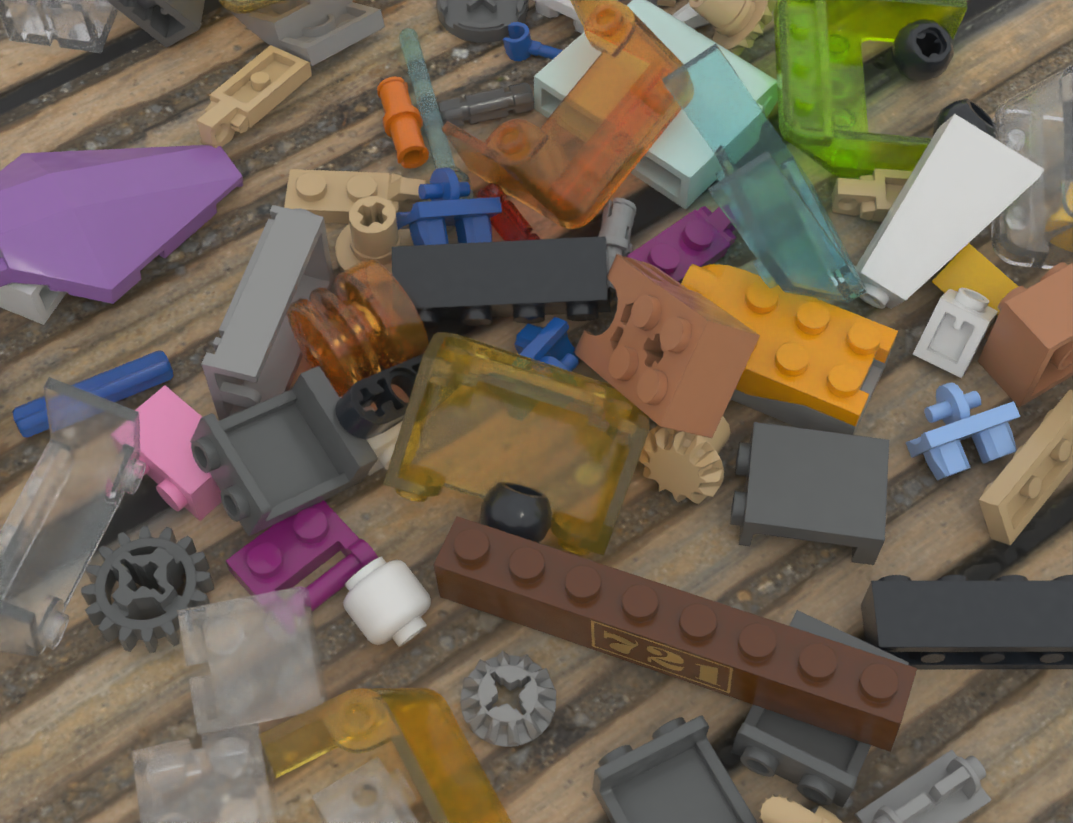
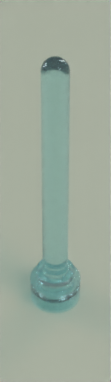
[399,28,474,199]

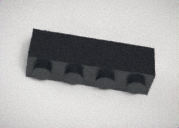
[392,236,611,328]
[861,575,1073,670]

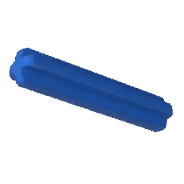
[12,350,173,437]

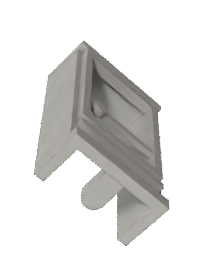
[201,205,334,420]

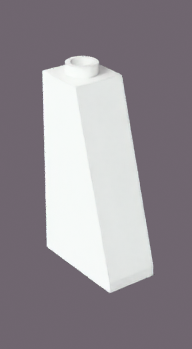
[847,114,1044,309]

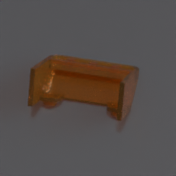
[442,0,693,229]

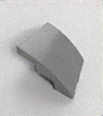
[221,0,385,67]

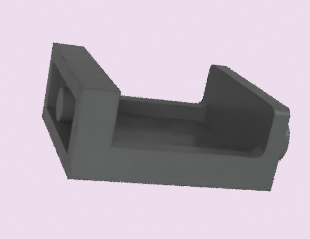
[190,366,378,537]
[730,422,889,565]
[731,610,909,808]
[592,715,757,823]

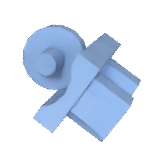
[906,382,1020,480]

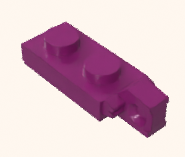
[626,197,748,284]

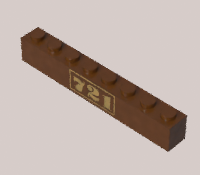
[433,516,917,752]

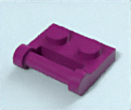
[226,501,378,637]

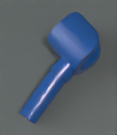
[503,22,563,61]

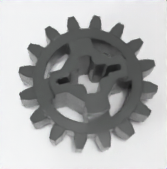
[81,526,214,653]

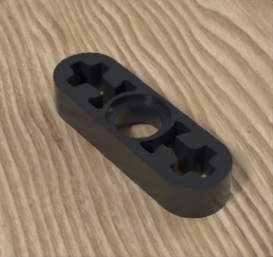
[335,351,462,439]

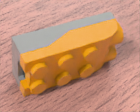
[681,264,898,435]

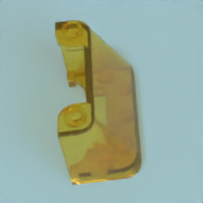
[383,332,649,556]

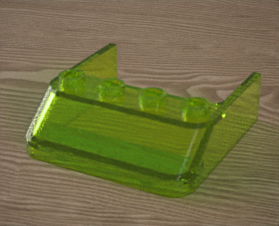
[774,0,968,179]

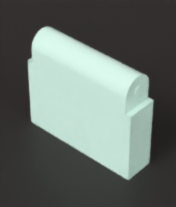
[534,0,782,210]

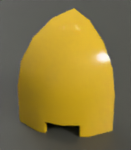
[932,243,1019,315]

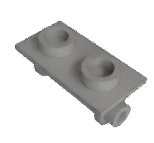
[855,750,991,823]

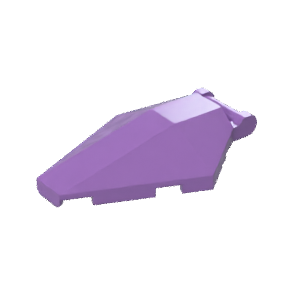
[0,145,243,304]

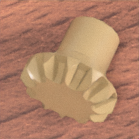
[689,0,776,56]
[335,196,414,288]
[636,416,731,504]

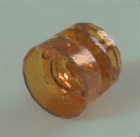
[287,258,429,397]

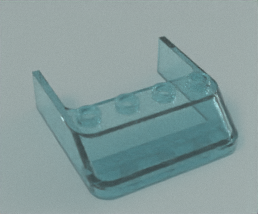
[662,43,867,303]

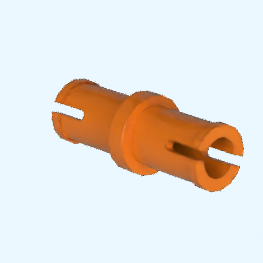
[377,76,429,169]

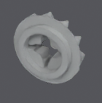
[460,651,556,747]

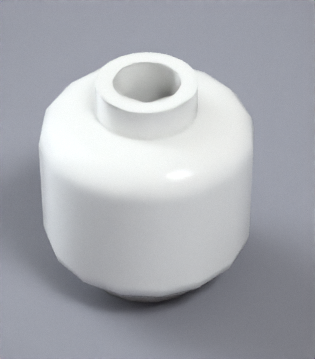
[343,556,431,647]

